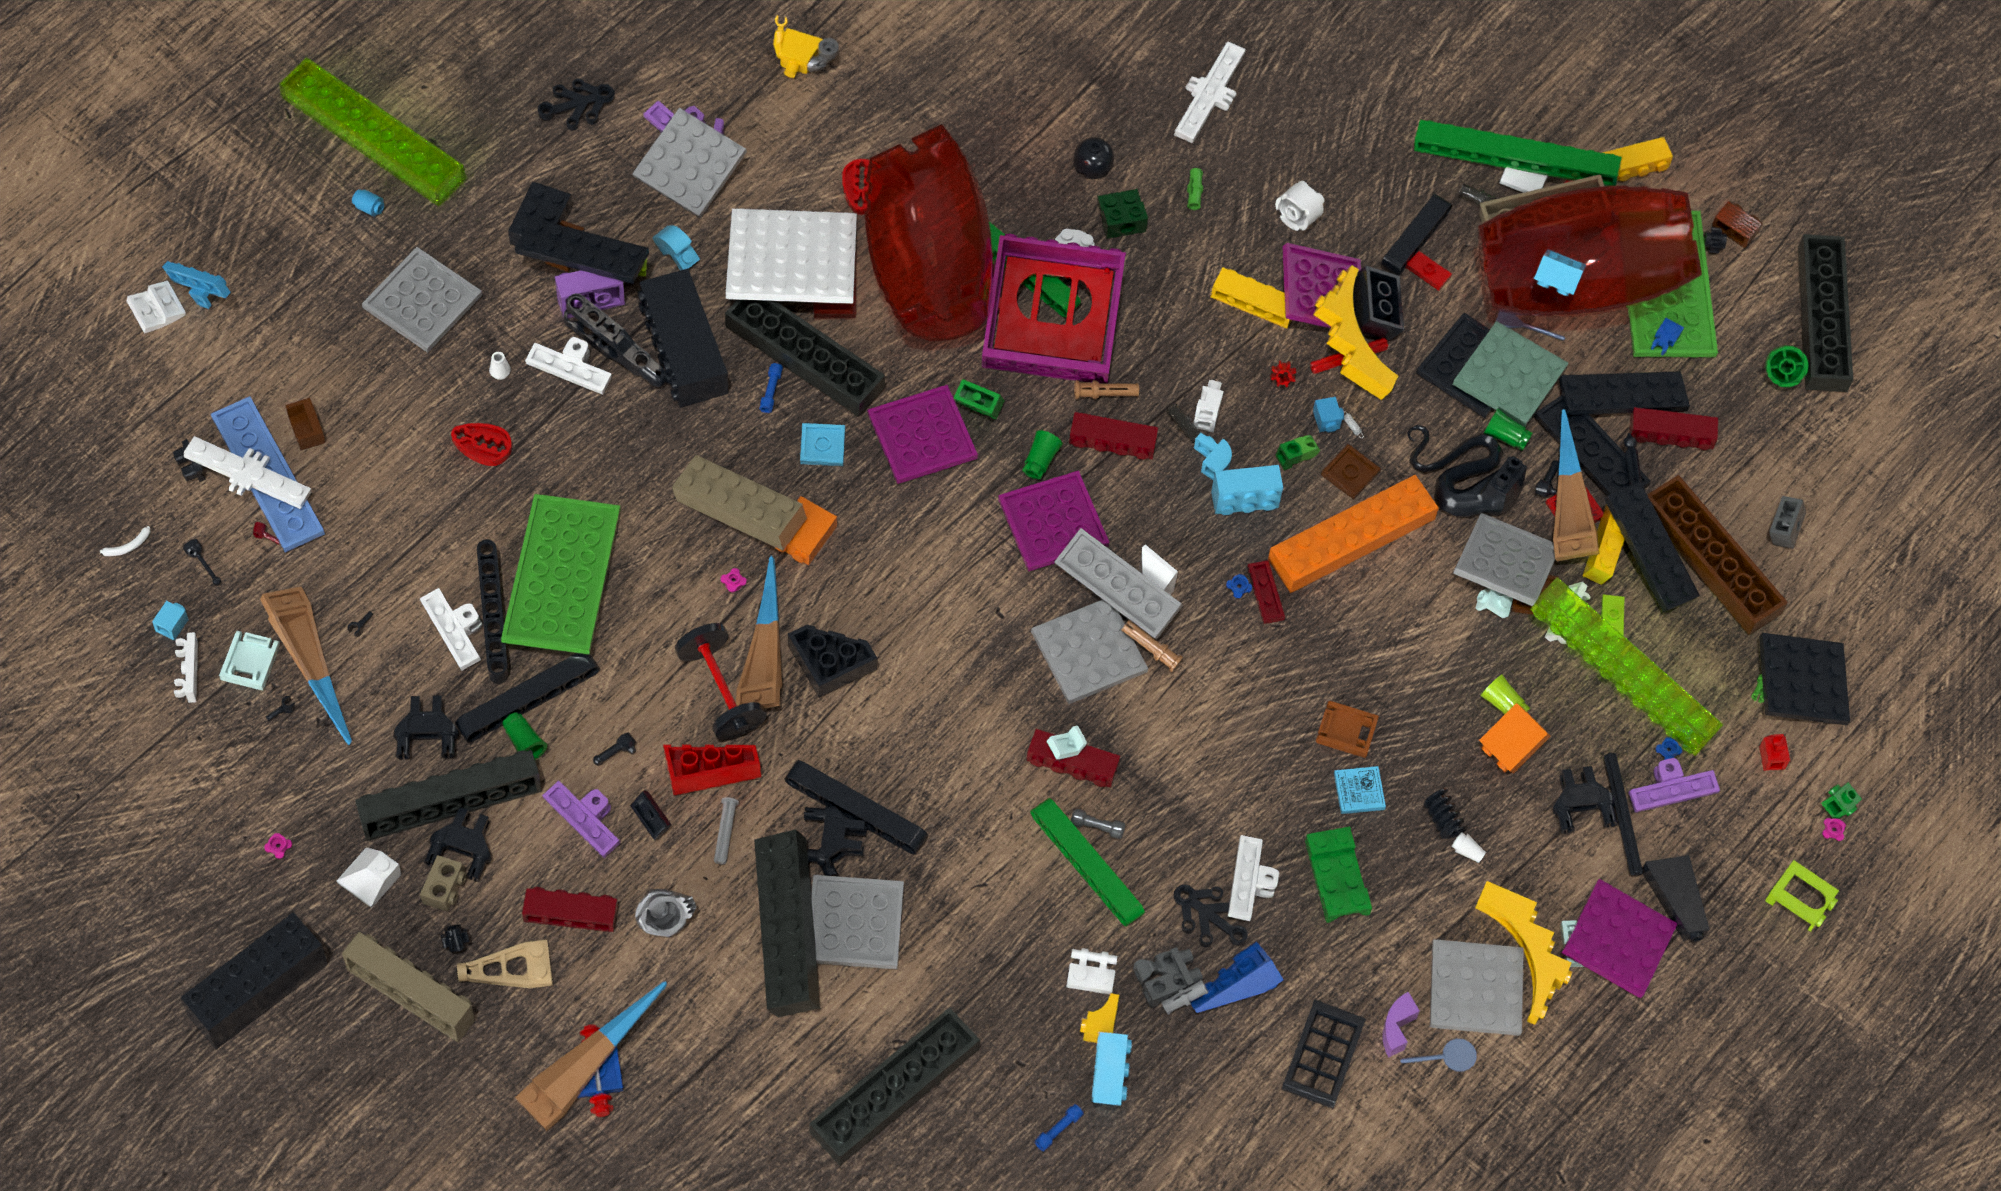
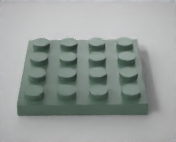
[1453,321,1569,427]

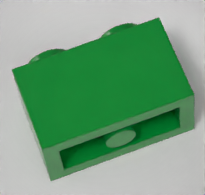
[954,379,1005,419]

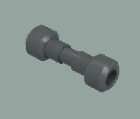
[1071,808,1126,839]

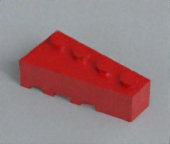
[663,744,761,796]

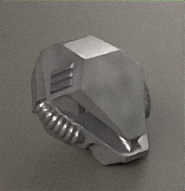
[635,888,697,937]

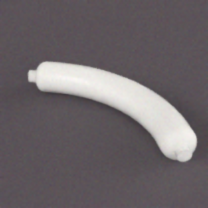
[100,526,151,556]

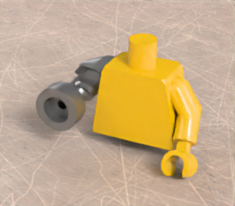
[773,15,839,78]

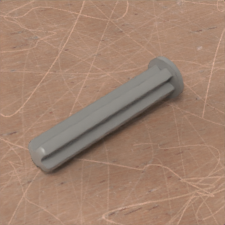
[714,797,739,865]

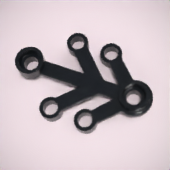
[538,78,615,131]
[1173,884,1248,947]

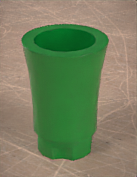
[1483,408,1533,451]
[1022,430,1063,480]
[502,712,547,760]

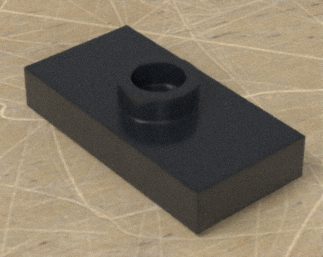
[630,791,672,840]

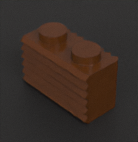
[1712,201,1763,248]

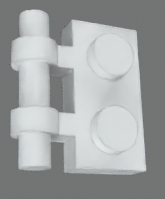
[1067,948,1117,994]

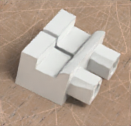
[1193,380,1223,432]

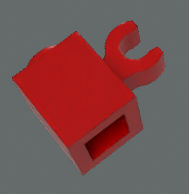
[1759,734,1790,771]

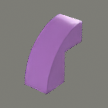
[1382,992,1420,1057]

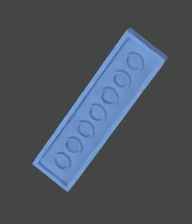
[211,396,325,552]

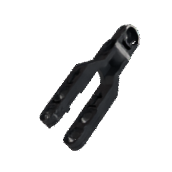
[563,293,667,387]

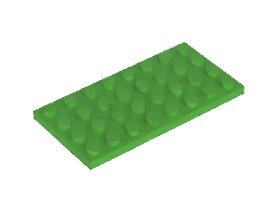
[1618,210,1718,357]
[501,494,620,654]

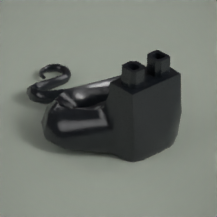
[1407,425,1527,516]

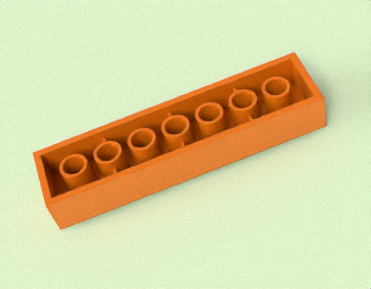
[1268,475,1439,593]

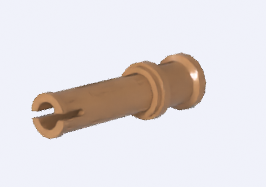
[1074,380,1139,399]
[1121,619,1183,673]

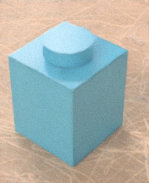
[152,601,189,641]

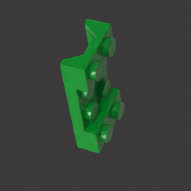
[1305,826,1372,923]

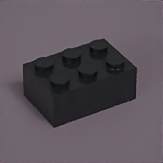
[508,181,573,246]
[1353,266,1404,341]

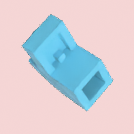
[652,225,700,270]
[1194,433,1232,480]

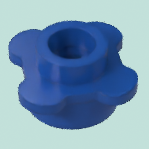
[1226,574,1252,598]
[1656,737,1682,760]

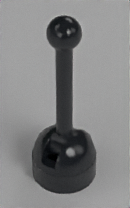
[183,539,221,585]

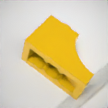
[1080,993,1119,1043]

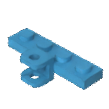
[162,261,231,309]

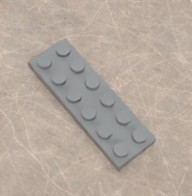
[1055,528,1183,640]

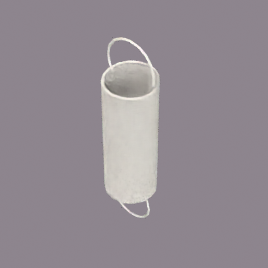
[1344,411,1364,438]

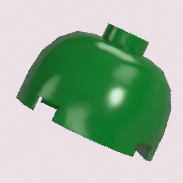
[1765,345,1808,387]

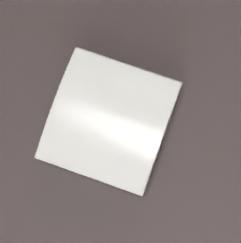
[1500,167,1548,193]
[127,281,186,333]

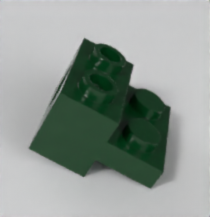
[1097,189,1148,239]

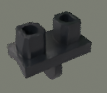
[173,439,205,482]

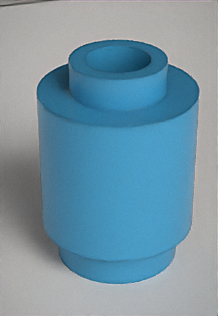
[352,189,384,217]

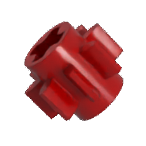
[1270,360,1297,387]

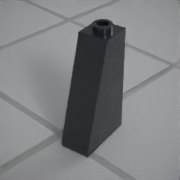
[1642,855,1710,942]

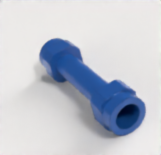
[759,363,783,413]
[1034,1104,1084,1151]

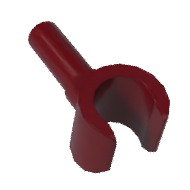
[253,522,280,545]

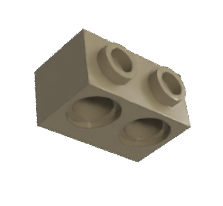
[420,855,467,912]

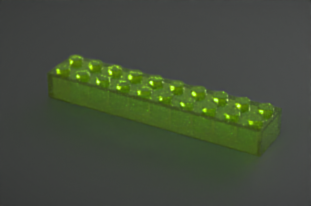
[279,57,466,206]
[1530,577,1723,756]

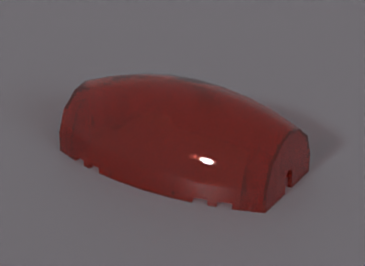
[865,124,994,341]
[1478,186,1702,318]

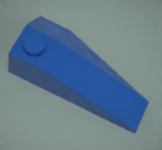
[1191,942,1283,1013]

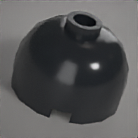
[1073,137,1114,179]

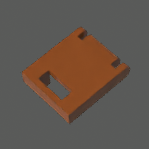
[1316,701,1379,758]

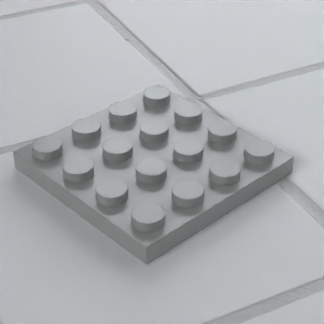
[632,108,747,218]
[362,247,482,353]
[1453,513,1555,607]
[1031,600,1148,704]
[811,875,904,969]
[1429,939,1524,1036]

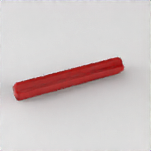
[1310,338,1388,374]

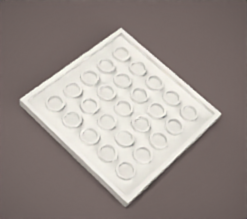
[726,209,857,304]

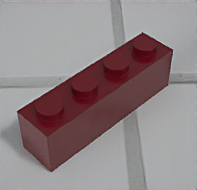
[1629,407,1718,450]
[1069,412,1158,460]
[1026,729,1120,788]
[522,887,618,932]

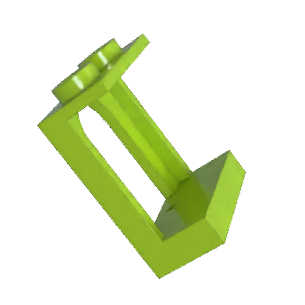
[1765,860,1839,932]

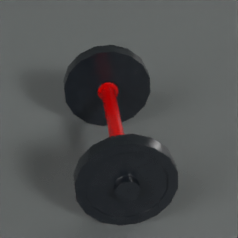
[675,623,766,740]

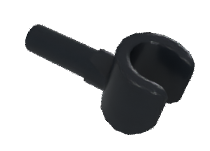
[347,611,373,637]
[265,696,295,721]
[821,854,839,877]

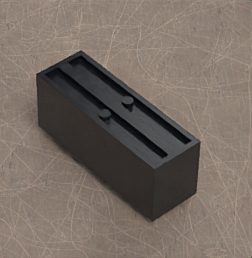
[637,268,728,408]
[180,912,328,1050]

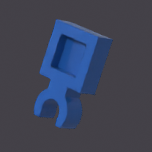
[1651,318,1684,355]

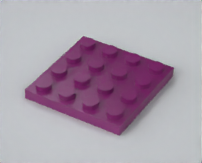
[1283,243,1361,328]
[868,385,978,484]
[998,470,1110,572]
[1561,879,1677,999]

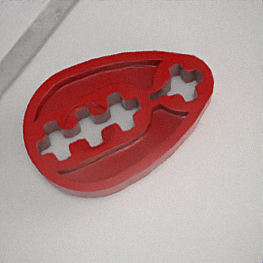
[842,159,881,215]
[451,423,512,466]

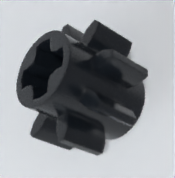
[1704,227,1727,254]
[440,924,470,952]

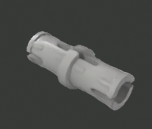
[1161,980,1208,1015]

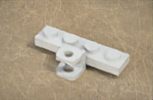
[525,337,612,395]
[420,588,483,671]
[1228,835,1279,921]

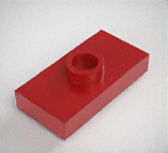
[1406,251,1452,291]

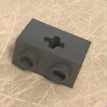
[1769,496,1806,549]

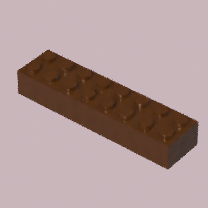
[1647,475,1788,635]

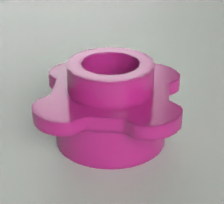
[721,568,747,592]
[1822,818,1846,841]
[264,833,292,859]

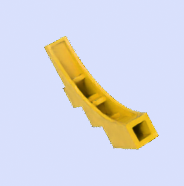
[1313,265,1398,400]
[1475,881,1572,1025]

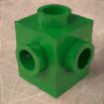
[1821,782,1862,819]

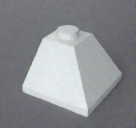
[1139,545,1178,595]
[337,848,401,908]

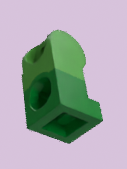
[1275,435,1320,471]

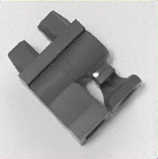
[1133,947,1203,1009]

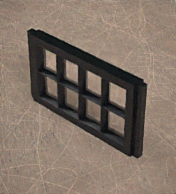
[1281,999,1366,1109]

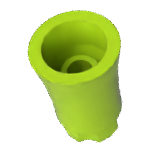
[1481,674,1531,715]

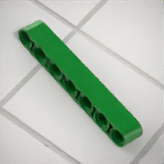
[962,214,1081,318]
[1030,798,1145,927]

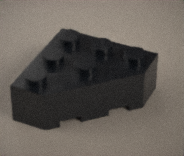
[788,624,878,698]

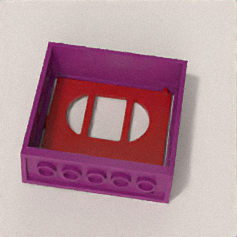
[982,234,1126,384]

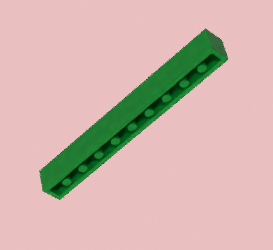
[1414,120,1622,188]

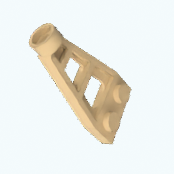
[457,940,552,988]

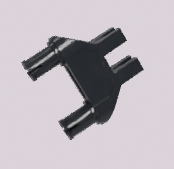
[393,695,459,760]
[1552,766,1618,834]
[804,805,867,867]
[423,807,492,882]

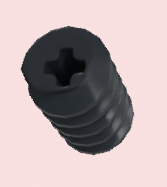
[1424,788,1467,839]

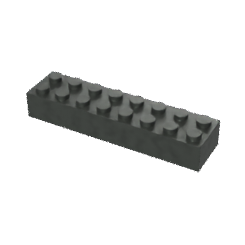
[1798,234,1853,392]
[725,299,885,417]
[355,750,542,842]
[754,829,820,1018]
[809,1007,980,1166]

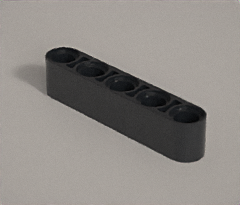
[1381,194,1453,276]

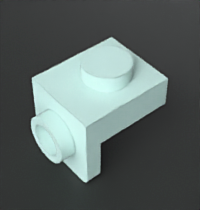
[1476,588,1513,618]
[1047,726,1087,760]

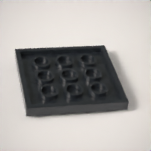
[1416,312,1493,418]
[1759,633,1850,725]

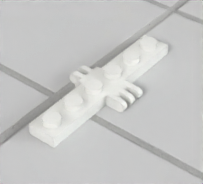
[1175,41,1246,143]
[184,436,311,509]

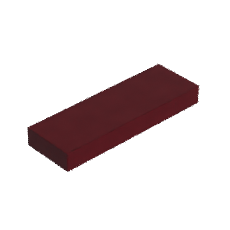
[1247,560,1285,624]

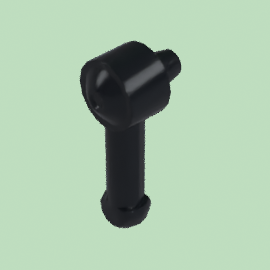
[1535,460,1559,497]
[593,732,636,766]

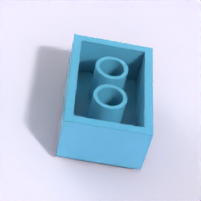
[1534,249,1586,296]
[1211,465,1283,515]
[1091,1032,1132,1105]

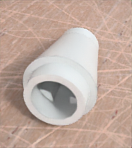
[489,352,511,380]
[1451,832,1486,863]

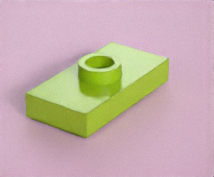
[1601,595,1625,639]

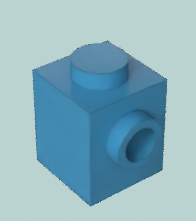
[1313,397,1344,432]

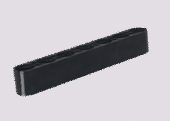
[477,539,509,684]
[455,653,600,742]
[784,760,928,855]

